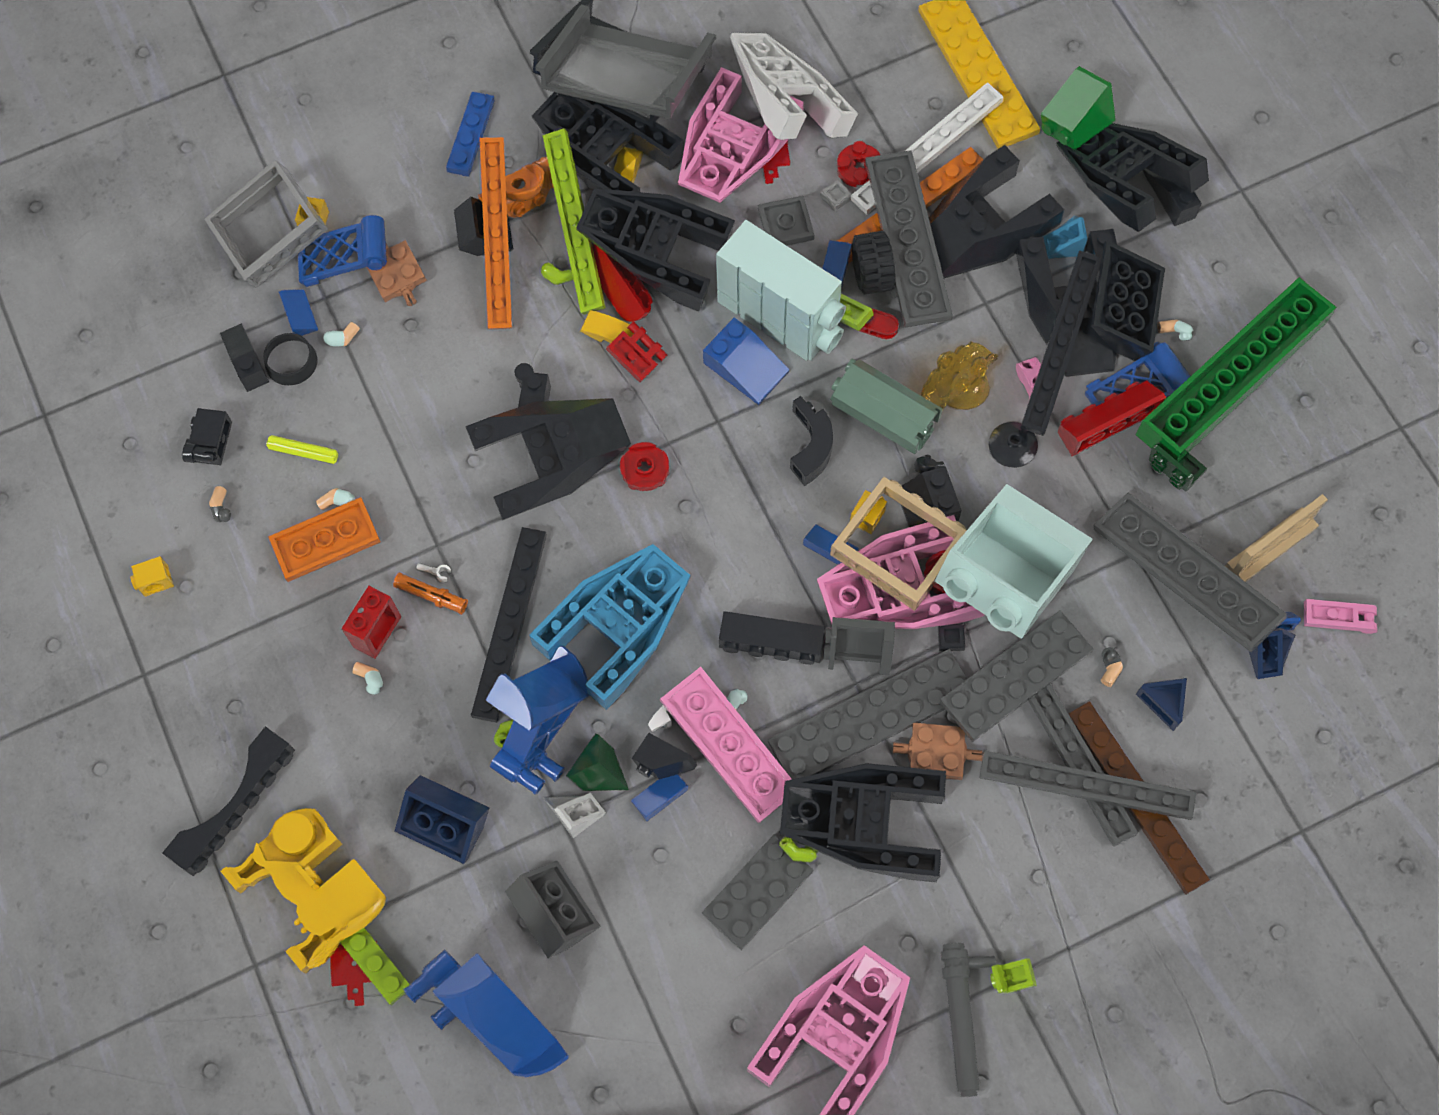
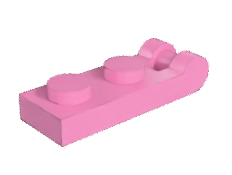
[1304,599,1377,634]

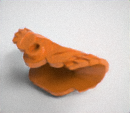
[478,156,553,218]

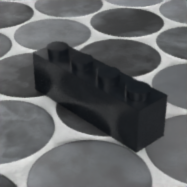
[719,611,825,665]

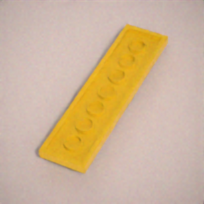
[918,0,1040,149]

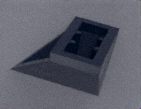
[1249,628,1296,679]
[1136,678,1187,731]

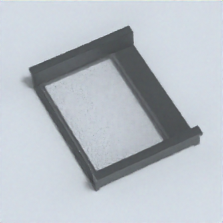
[536,5,716,119]

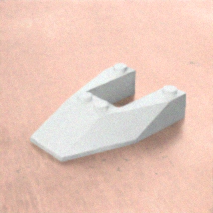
[730,33,858,140]

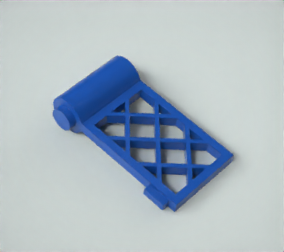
[298,215,387,287]
[1085,342,1191,406]

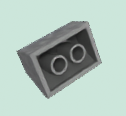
[505,861,600,959]

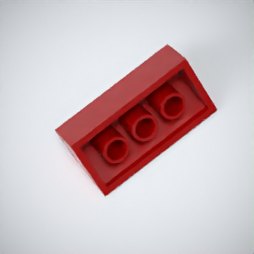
[1057,381,1166,456]

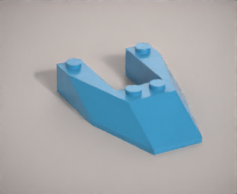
[529,544,691,710]

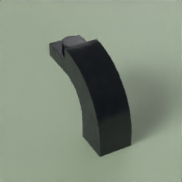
[790,396,833,486]

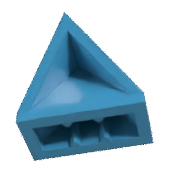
[1043,215,1087,259]

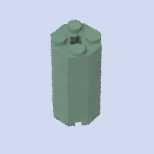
[830,358,942,454]

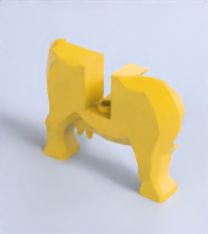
[221,808,386,974]

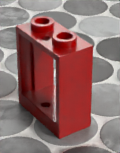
[341,585,402,659]

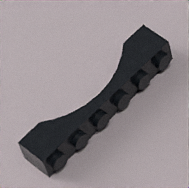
[162,726,295,877]

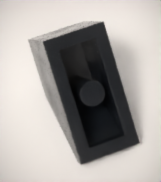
[632,733,697,780]

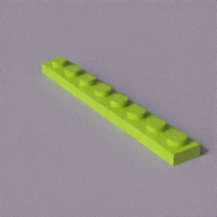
[543,129,606,315]

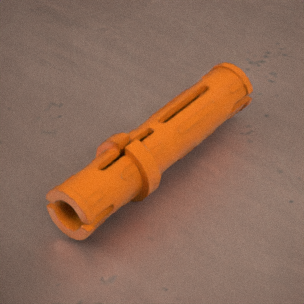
[393,572,468,615]

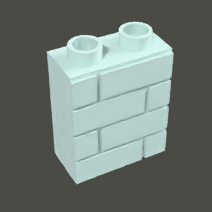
[716,220,846,361]
[935,484,1093,639]

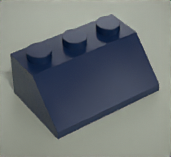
[395,775,490,864]

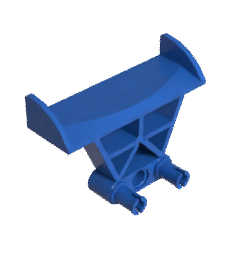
[486,646,589,795]
[403,950,569,1077]

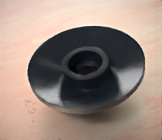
[989,422,1038,468]

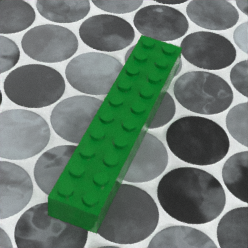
[1135,277,1337,462]

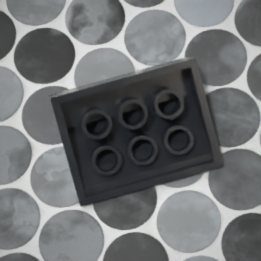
[1091,240,1165,361]

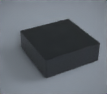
[938,624,965,651]

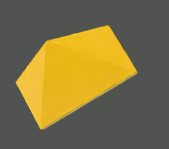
[614,147,643,183]

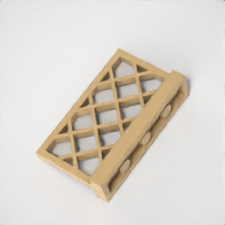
[1225,494,1328,582]

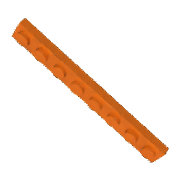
[480,137,512,329]
[837,147,983,264]

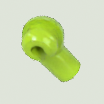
[779,837,818,862]

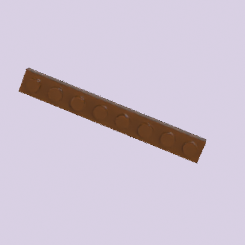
[1068,701,1210,895]

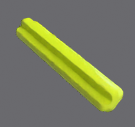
[267,435,338,464]

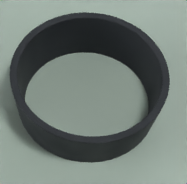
[263,333,317,386]

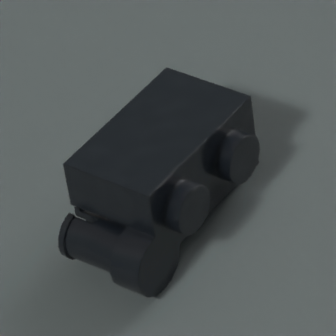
[514,363,551,407]
[182,408,232,466]

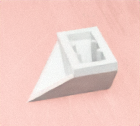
[543,793,606,838]

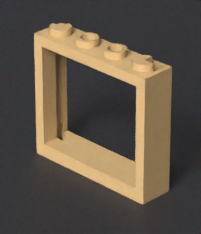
[830,477,967,611]

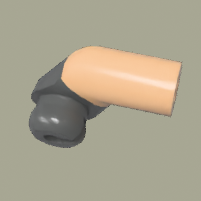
[209,486,231,523]
[1100,647,1123,687]

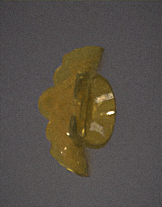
[921,341,999,411]

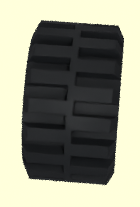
[852,231,895,295]

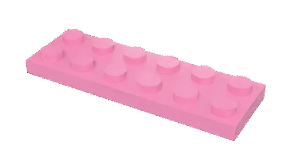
[660,667,792,823]

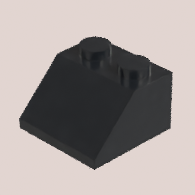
[454,197,513,256]
[901,466,962,528]

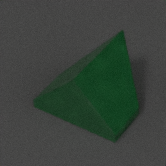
[566,733,629,791]

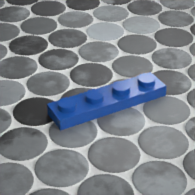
[446,91,495,177]

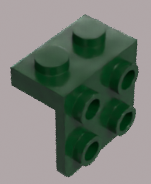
[1149,444,1207,492]

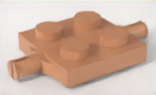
[367,240,427,306]
[892,723,982,780]

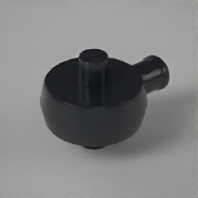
[914,455,944,474]

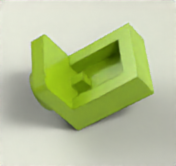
[990,958,1037,994]

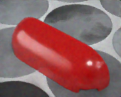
[593,245,653,322]

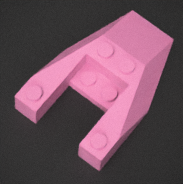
[678,67,804,203]
[817,515,984,629]
[747,946,910,1115]

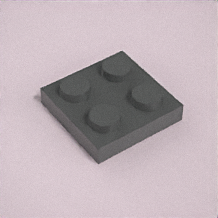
[758,195,815,246]

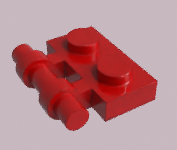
[606,321,667,383]

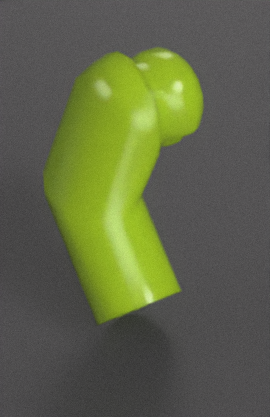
[541,263,574,285]
[494,719,513,748]

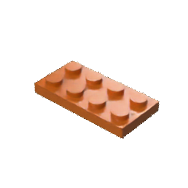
[268,497,381,582]

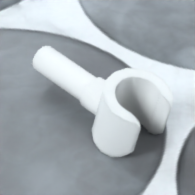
[417,563,451,583]

